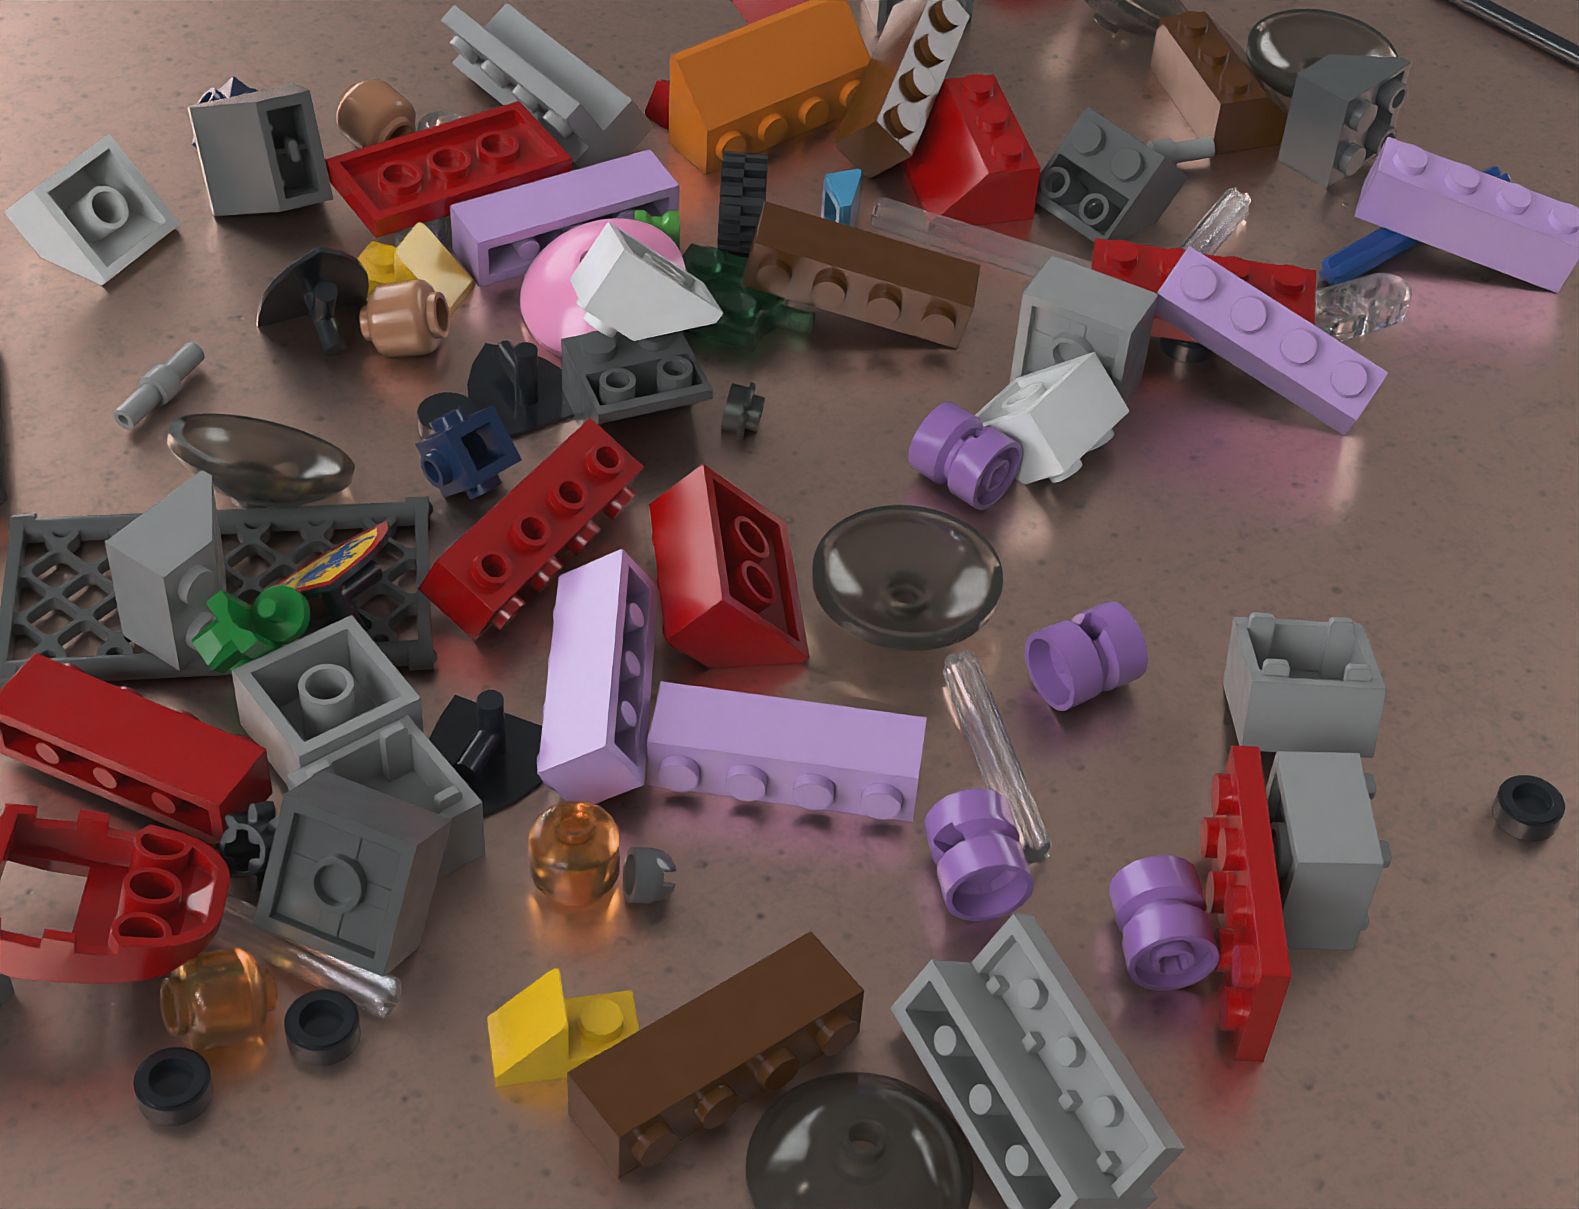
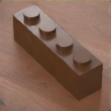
[833,0,970,179]
[741,201,981,349]
[567,931,865,1179]

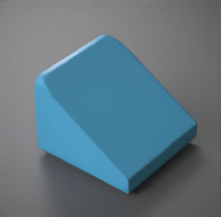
[821,169,863,227]

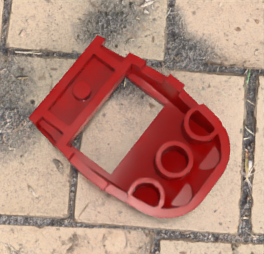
[0,803,230,984]

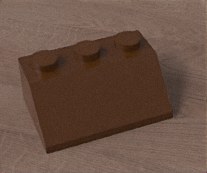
[1150,11,1289,155]

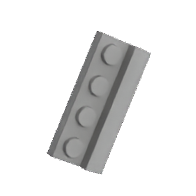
[441,3,654,168]
[890,913,1186,1209]

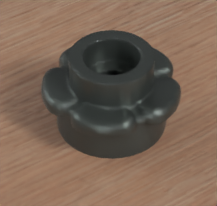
[721,382,765,439]

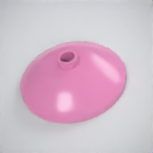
[520,218,687,357]

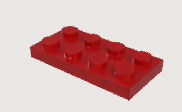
[325,101,572,238]
[1090,238,1316,343]
[1200,745,1292,1062]

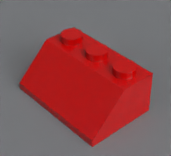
[901,74,1041,231]
[649,464,810,669]

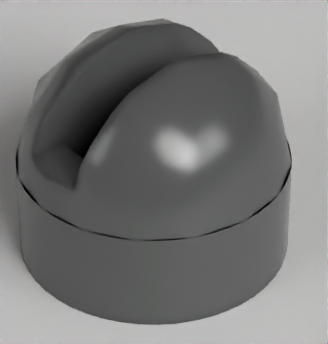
[623,847,677,904]

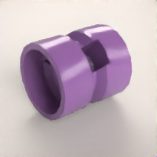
[908,401,1023,510]
[1025,601,1148,711]
[924,788,1034,922]
[1109,855,1220,991]

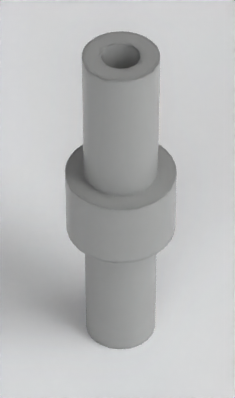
[1147,136,1215,166]
[113,342,205,430]

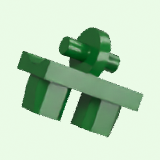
[191,585,310,675]

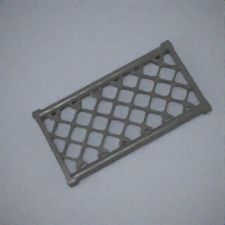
[0,496,438,689]

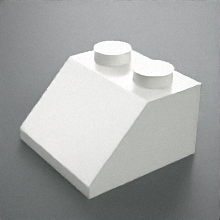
[4,134,180,286]
[570,221,723,341]
[975,352,1129,484]

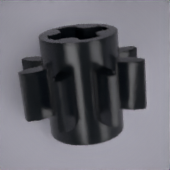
[215,801,279,892]

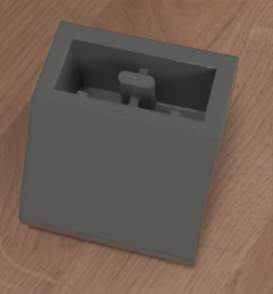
[1278,54,1412,189]
[187,83,333,216]
[1036,106,1189,242]
[561,331,713,427]

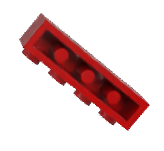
[418,417,644,641]
[0,653,273,845]

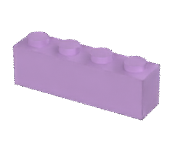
[1354,137,1579,293]
[450,149,679,287]
[1155,246,1389,436]
[537,549,658,811]
[646,681,927,822]

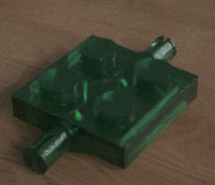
[682,243,815,352]

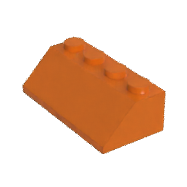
[668,0,871,175]

